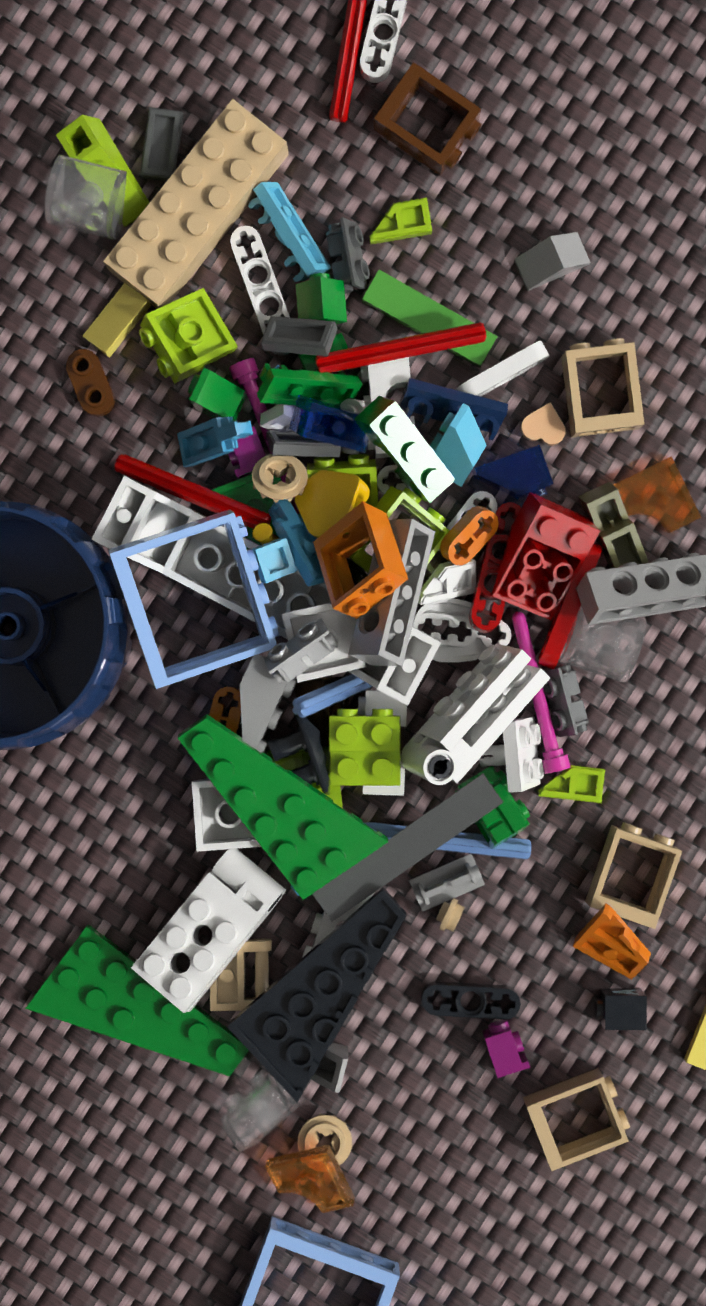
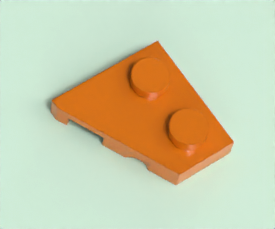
[573,903,651,980]

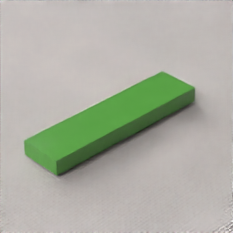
[362,270,498,368]

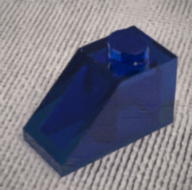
[289,395,369,453]
[472,445,554,499]

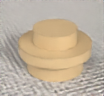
[436,898,465,932]

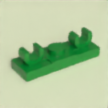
[257,363,363,409]

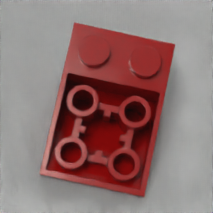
[491,492,600,620]

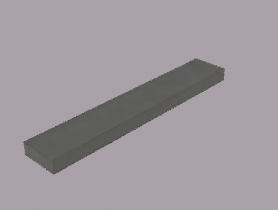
[313,773,503,922]

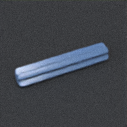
[292,674,372,718]

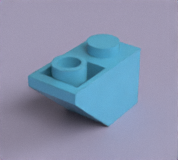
[430,403,487,487]

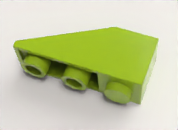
[56,115,150,227]

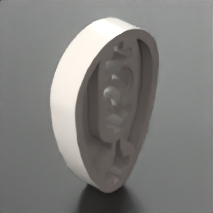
[413,598,511,662]

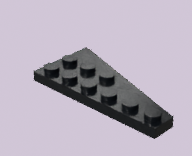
[227,887,407,1103]

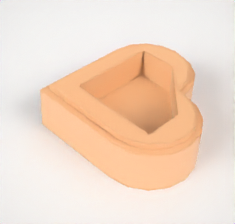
[520,402,566,446]

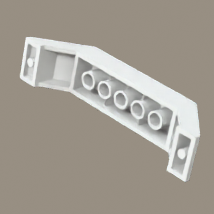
[92,476,441,706]

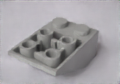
[240,654,297,753]

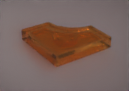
[614,456,701,533]
[265,1145,355,1213]

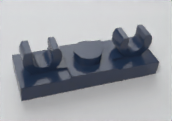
[399,378,508,441]

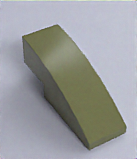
[578,482,649,585]

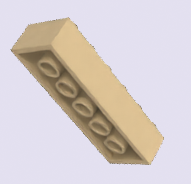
[103,99,289,309]

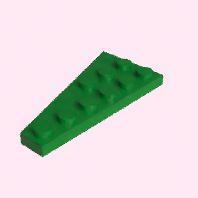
[178,714,388,900]
[25,924,249,1076]

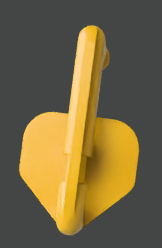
[252,470,370,545]

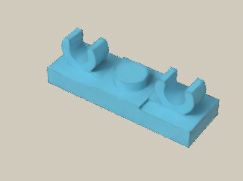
[248,182,331,282]

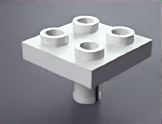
[479,717,544,793]

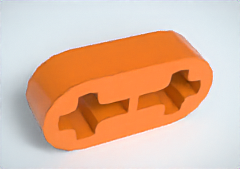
[440,506,499,566]
[209,686,241,734]

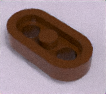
[66,349,115,417]

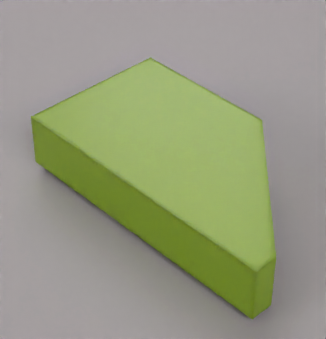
[369,198,432,245]
[537,765,605,803]

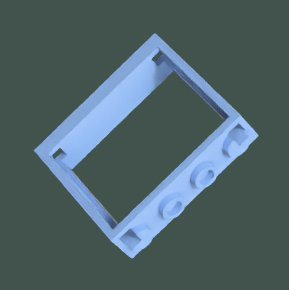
[108,509,280,689]
[239,1216,400,1306]

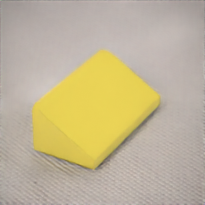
[83,283,151,358]

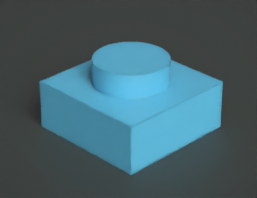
[250,538,297,583]

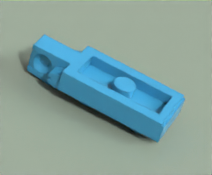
[177,417,253,467]
[268,499,325,587]

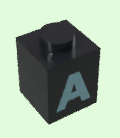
[594,988,647,1030]

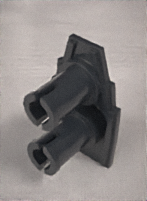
[268,714,330,795]

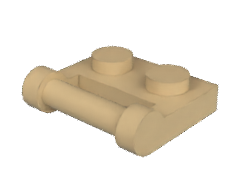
[209,938,272,1011]

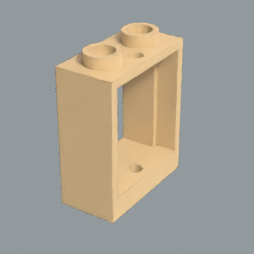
[561,339,644,438]
[585,822,682,929]
[523,1068,630,1171]

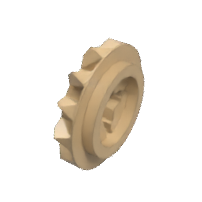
[252,454,308,503]
[298,1113,352,1170]

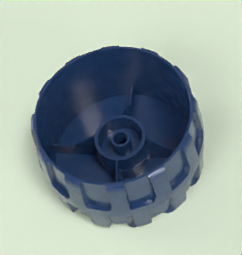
[0,501,133,750]

